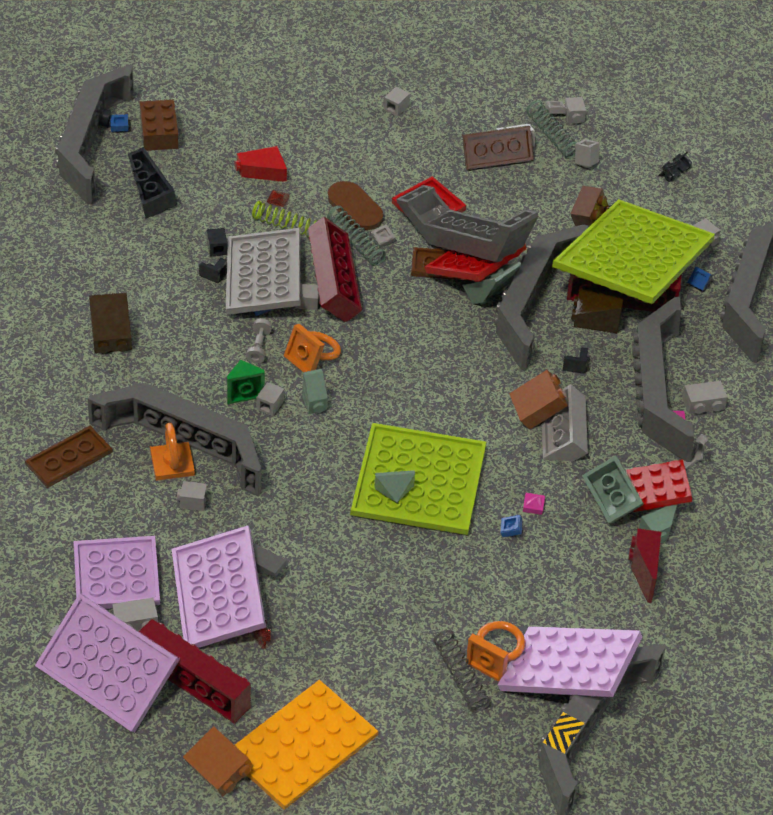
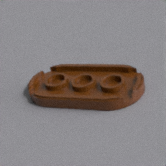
[328,181,383,230]

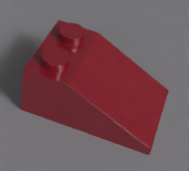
[628,528,662,603]

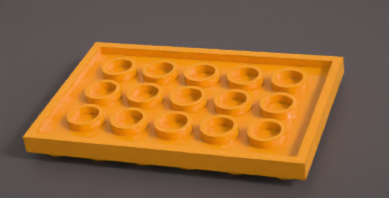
[235,680,379,810]

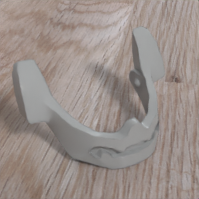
[683,434,708,469]

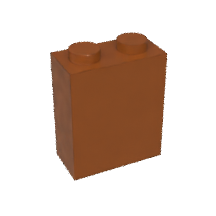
[509,370,568,429]
[183,726,253,797]

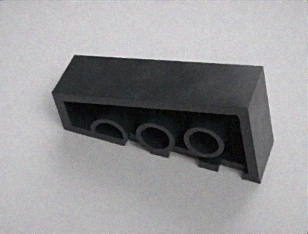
[128,147,177,219]

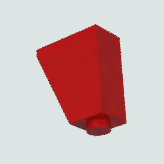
[234,146,287,182]

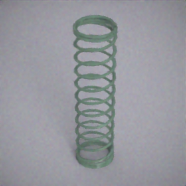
[526,100,577,158]
[327,206,386,266]

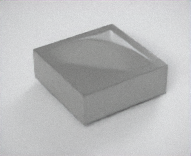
[545,101,566,114]
[371,224,396,248]

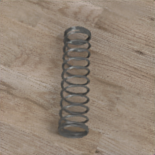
[433,630,490,712]

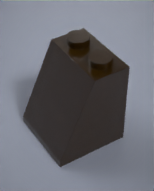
[571,285,624,334]
[89,292,132,353]

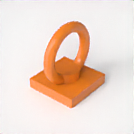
[284,324,341,372]
[150,423,195,481]
[466,621,525,682]

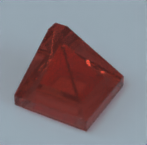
[267,190,289,207]

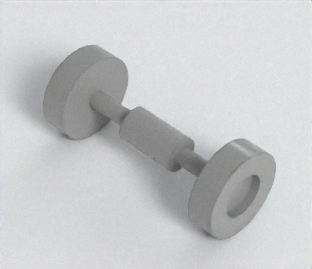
[246,318,272,363]

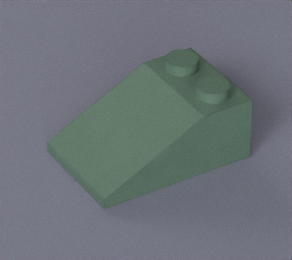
[463,261,521,305]
[582,455,644,524]

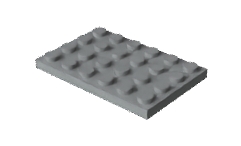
[226,228,300,314]

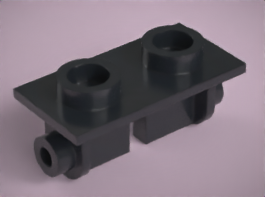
[658,151,692,181]

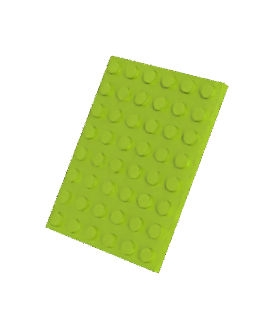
[552,199,715,304]

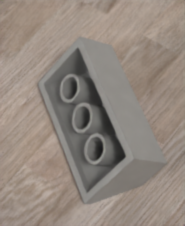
[542,384,588,461]

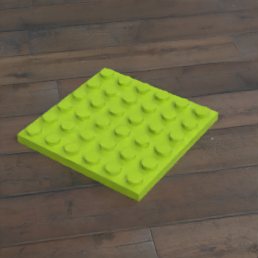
[350,423,486,535]

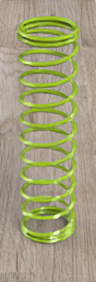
[252,201,317,237]

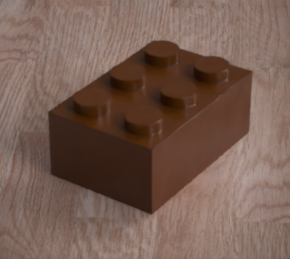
[139,99,179,151]

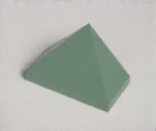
[374,470,415,502]

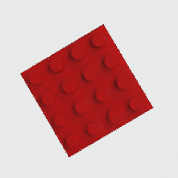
[425,244,527,282]

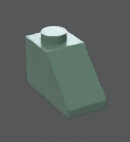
[302,369,328,414]
[639,505,676,543]

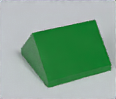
[227,359,265,404]

